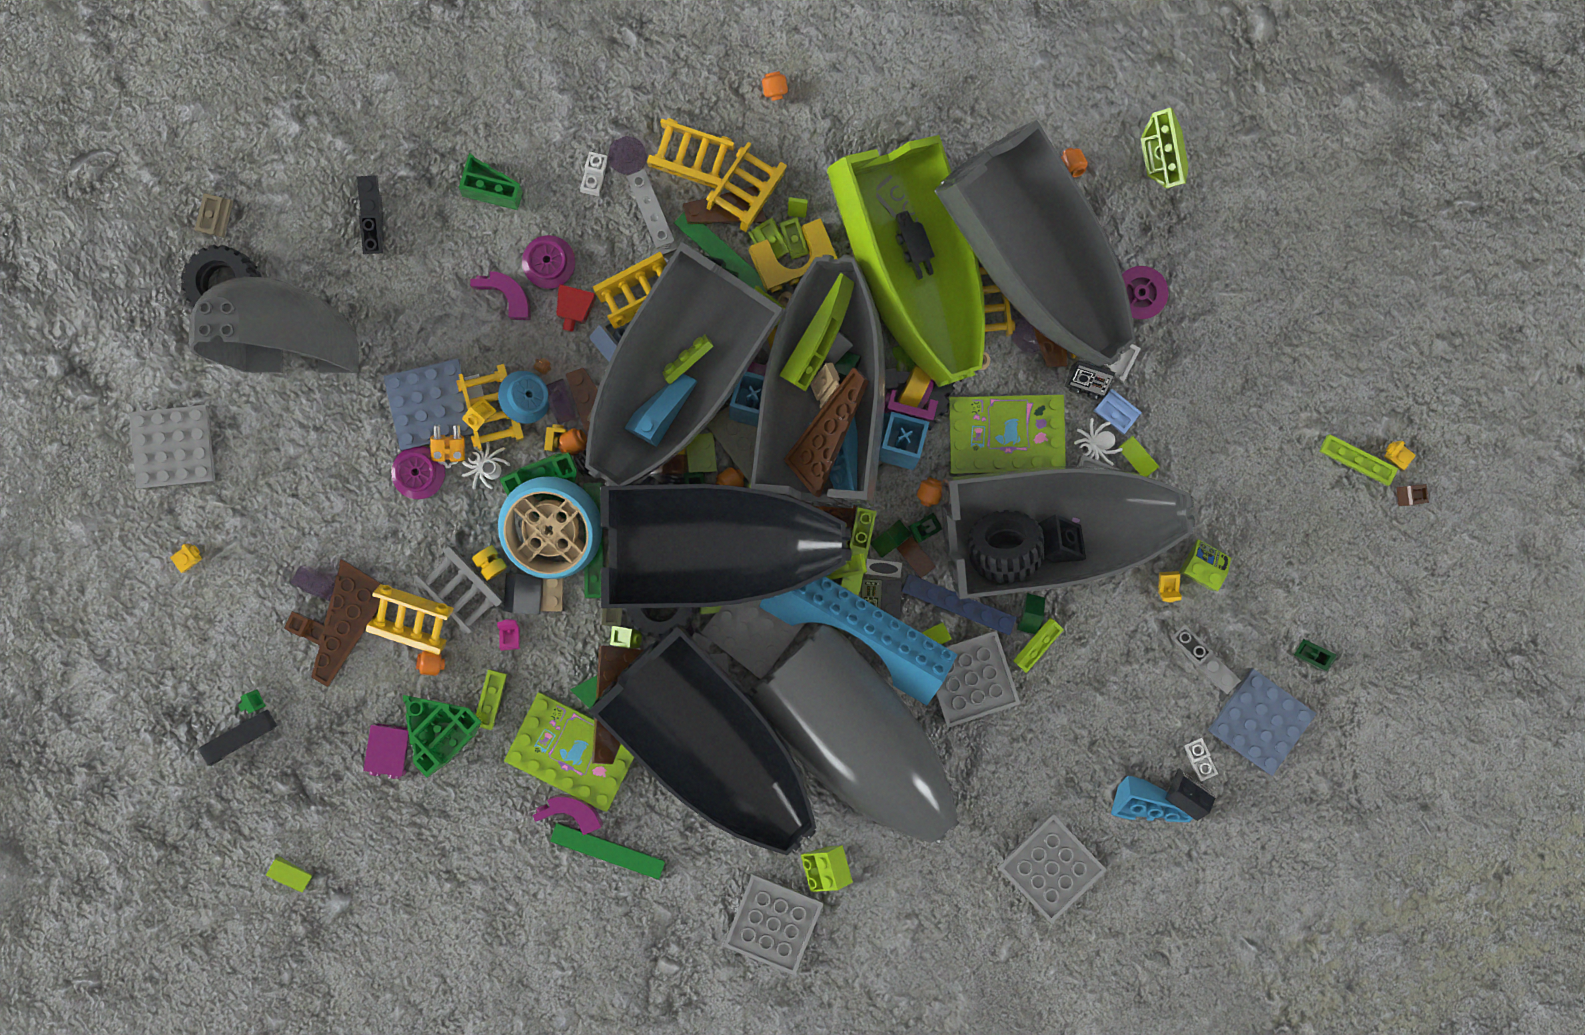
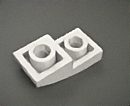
[580,152,608,196]
[1184,738,1218,782]

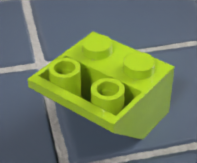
[801,845,853,892]

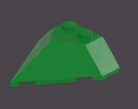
[500,452,577,518]
[402,695,482,778]

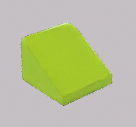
[787,197,808,218]

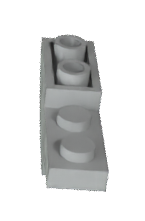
[1171,625,1241,695]

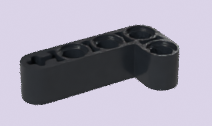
[198,710,277,766]

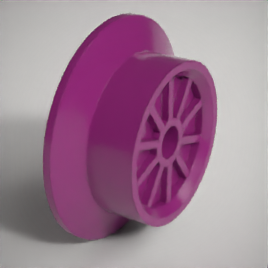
[522,235,575,289]
[1122,266,1168,319]
[391,446,445,499]

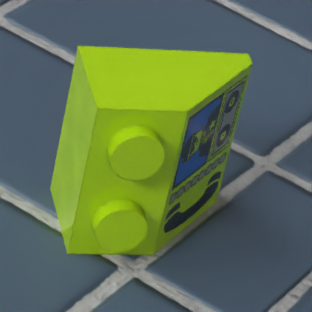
[1179,539,1231,592]

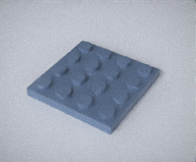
[383,359,474,451]
[1207,668,1316,776]

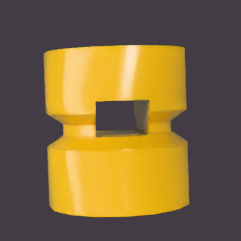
[472,545,508,581]

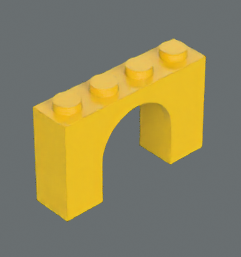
[748,218,837,293]

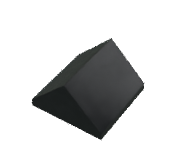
[503,573,543,614]

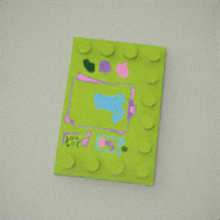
[949,395,1066,474]
[504,692,634,813]

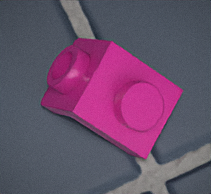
[497,619,520,651]

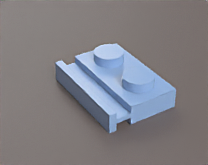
[1093,389,1142,435]

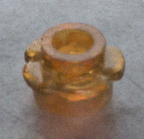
[533,358,551,375]

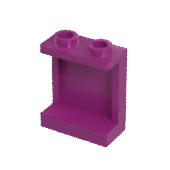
[885,389,938,424]
[363,723,409,779]

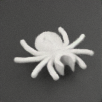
[1074,418,1123,466]
[462,442,510,490]

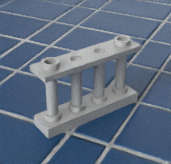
[626,169,677,256]
[415,546,504,634]

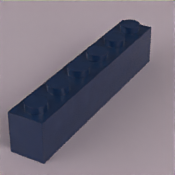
[901,573,1017,635]

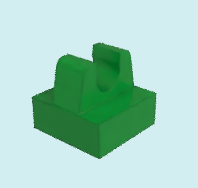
[238,689,266,714]

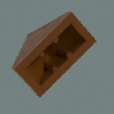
[1396,484,1429,506]

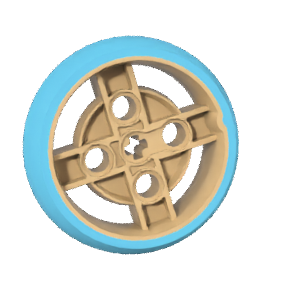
[498,477,602,579]

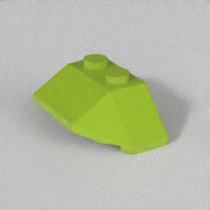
[1140,107,1189,189]

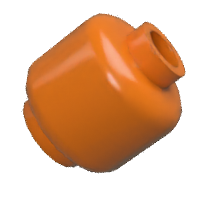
[762,71,788,101]
[1061,148,1088,178]
[558,428,587,456]
[715,467,745,487]
[916,477,942,507]
[416,650,445,676]

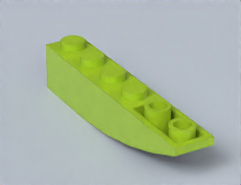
[779,273,854,391]
[840,508,877,596]

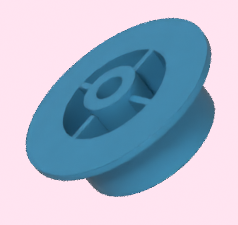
[498,371,550,424]

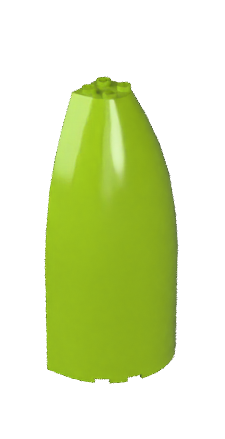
[827,135,985,387]

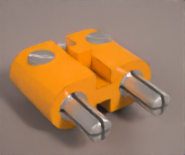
[430,424,465,468]

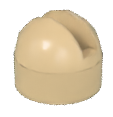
[778,291,793,307]

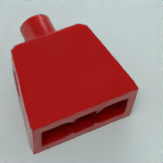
[556,284,597,332]

